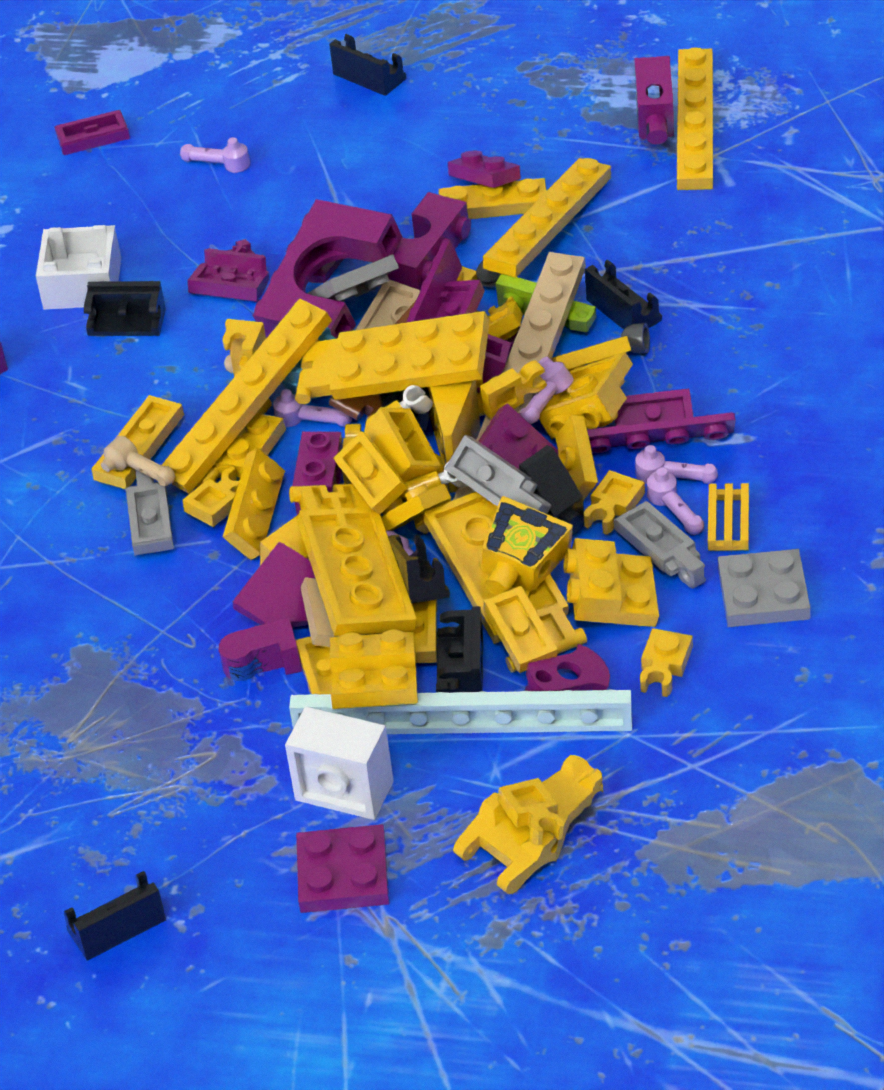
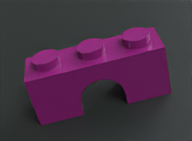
[387,192,471,291]

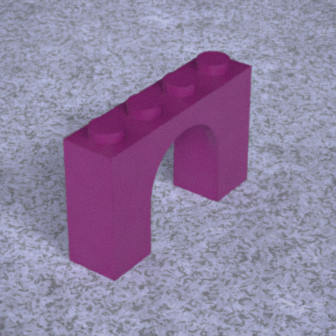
[253,199,402,339]

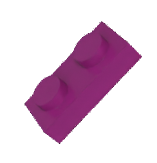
[448,150,521,188]

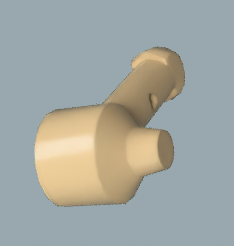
[101,436,175,486]

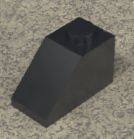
[519,445,584,535]

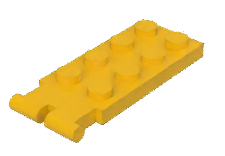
[295,311,490,404]
[289,484,417,636]
[424,492,587,673]

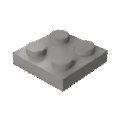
[307,255,399,302]
[718,549,810,627]

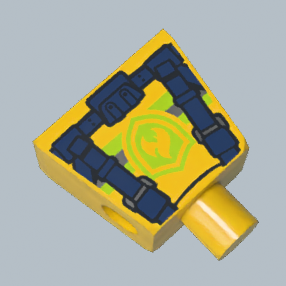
[482,496,573,595]

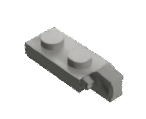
[445,435,552,514]
[126,469,174,555]
[614,501,706,589]

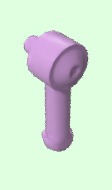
[180,137,250,173]
[520,357,574,424]
[273,389,353,427]
[635,445,718,484]
[647,467,704,535]

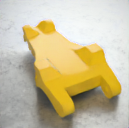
[453,755,603,894]

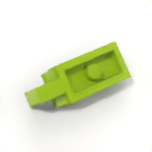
[495,274,597,332]

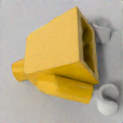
[364,385,467,502]

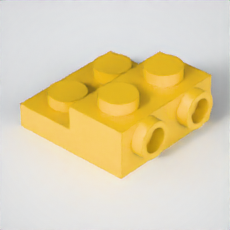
[539,352,633,439]
[563,538,659,627]
[330,629,418,709]

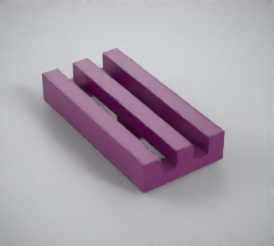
[54,110,130,155]

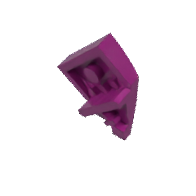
[188,239,269,301]
[232,541,316,628]

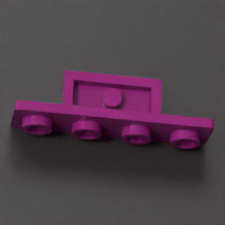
[406,241,485,323]
[587,388,736,454]

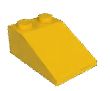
[427,379,486,493]

